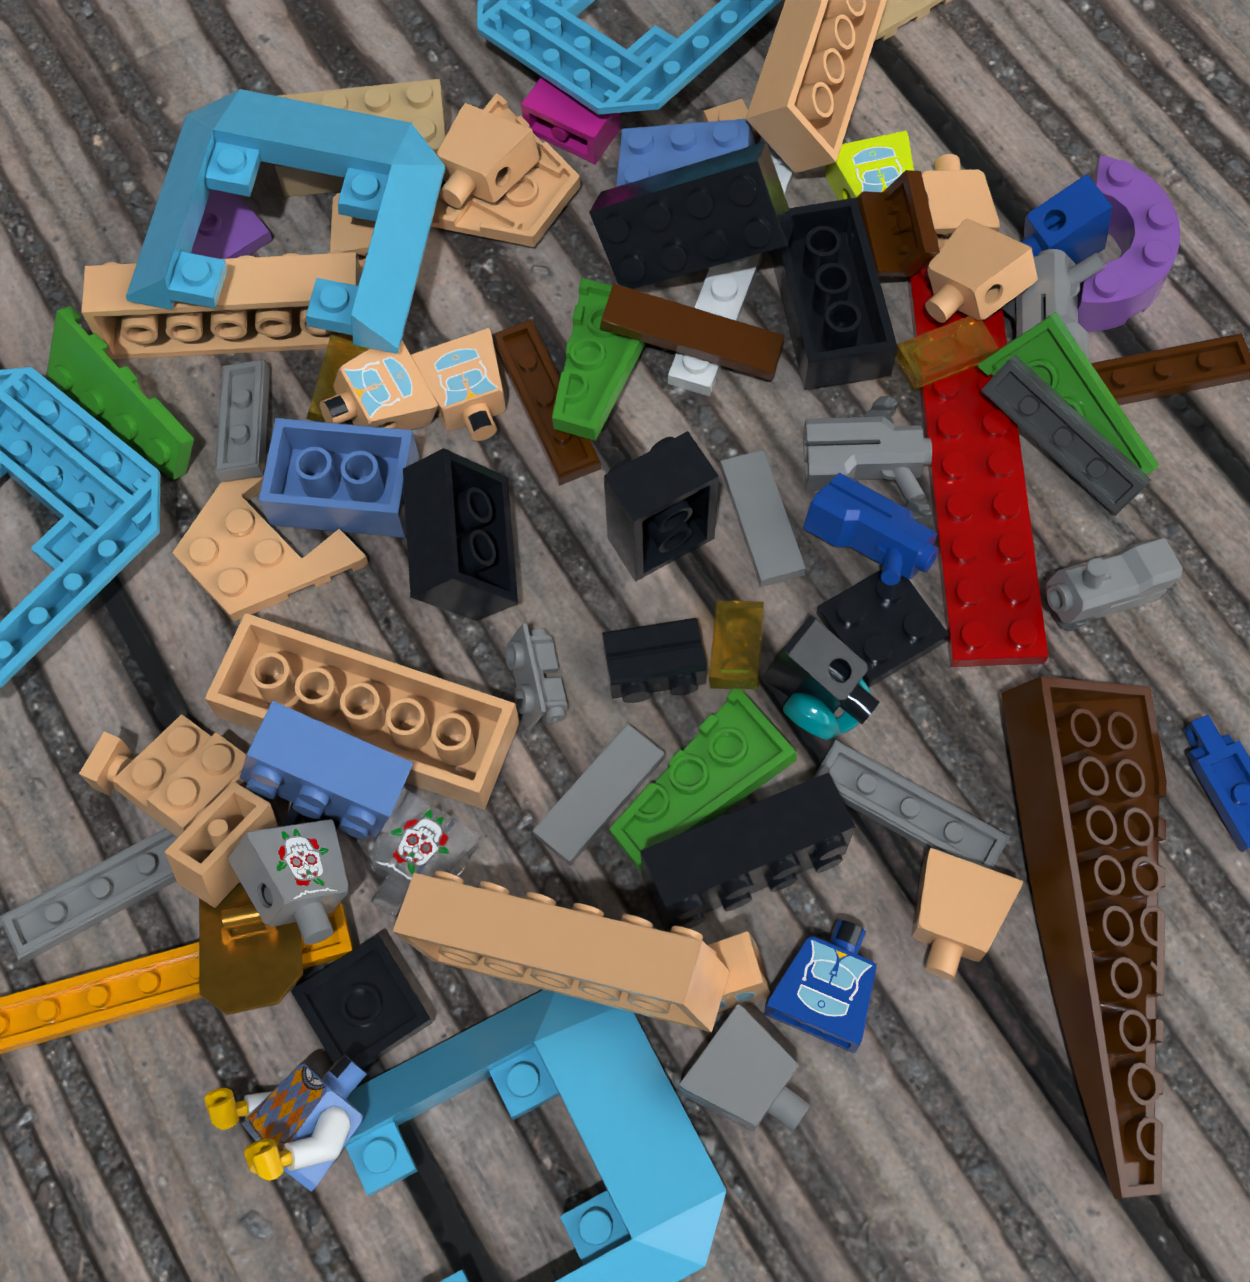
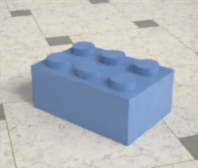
[616,119,755,187]
[259,418,419,538]
[239,701,413,839]

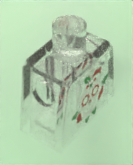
[368,788,486,917]

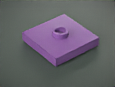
[191,189,272,259]

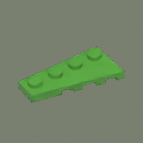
[552,277,646,441]
[46,306,194,480]
[977,312,1159,475]
[609,685,797,872]

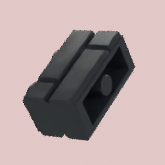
[602,618,707,703]

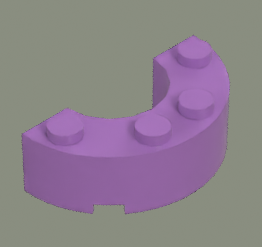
[1077,155,1180,332]

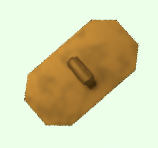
[199,882,303,1015]

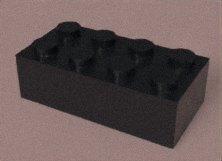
[589,141,795,289]
[770,197,898,390]
[640,772,856,930]

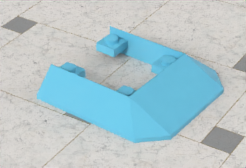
[477,0,782,115]
[126,89,445,354]
[0,367,161,689]
[345,990,727,1282]

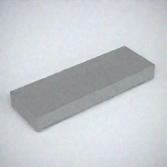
[215,359,270,482]
[720,449,806,587]
[532,724,665,866]

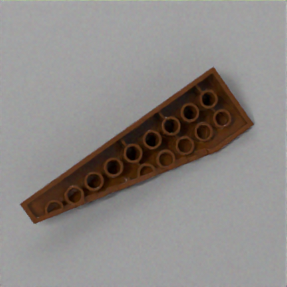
[1001,676,1167,1199]

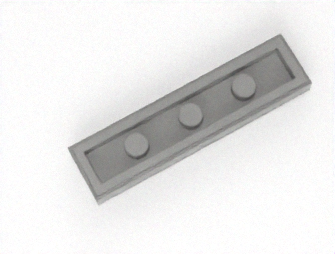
[813,740,1010,870]
[0,828,177,963]

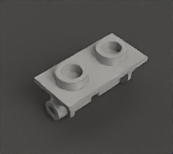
[505,623,568,730]

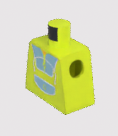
[824,130,914,200]

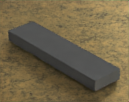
[981,354,1151,516]

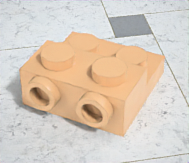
[112,714,248,838]

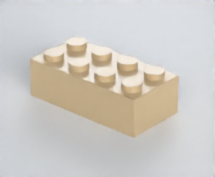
[274,79,447,197]

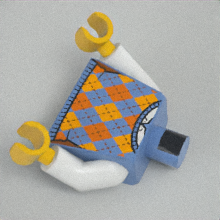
[204,1054,367,1192]

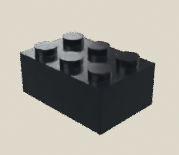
[604,431,719,582]
[403,448,518,621]

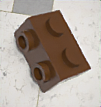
[857,170,940,277]

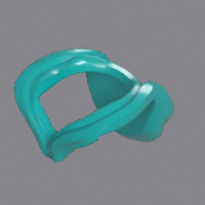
[783,679,871,740]

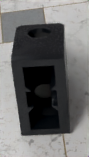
[762,615,880,724]

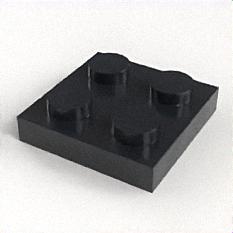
[816,569,949,688]
[290,934,433,1069]

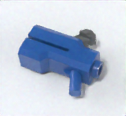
[803,473,939,586]

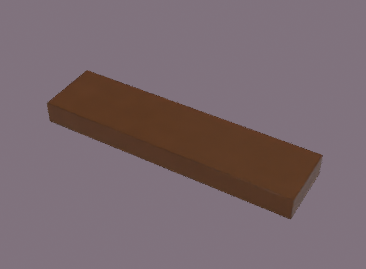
[600,283,785,380]
[492,319,601,486]
[1091,333,1250,405]

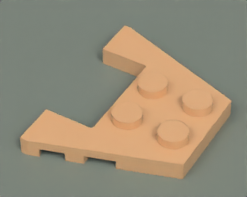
[431,93,581,247]
[172,453,369,622]

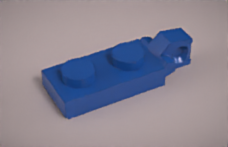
[1183,714,1250,852]

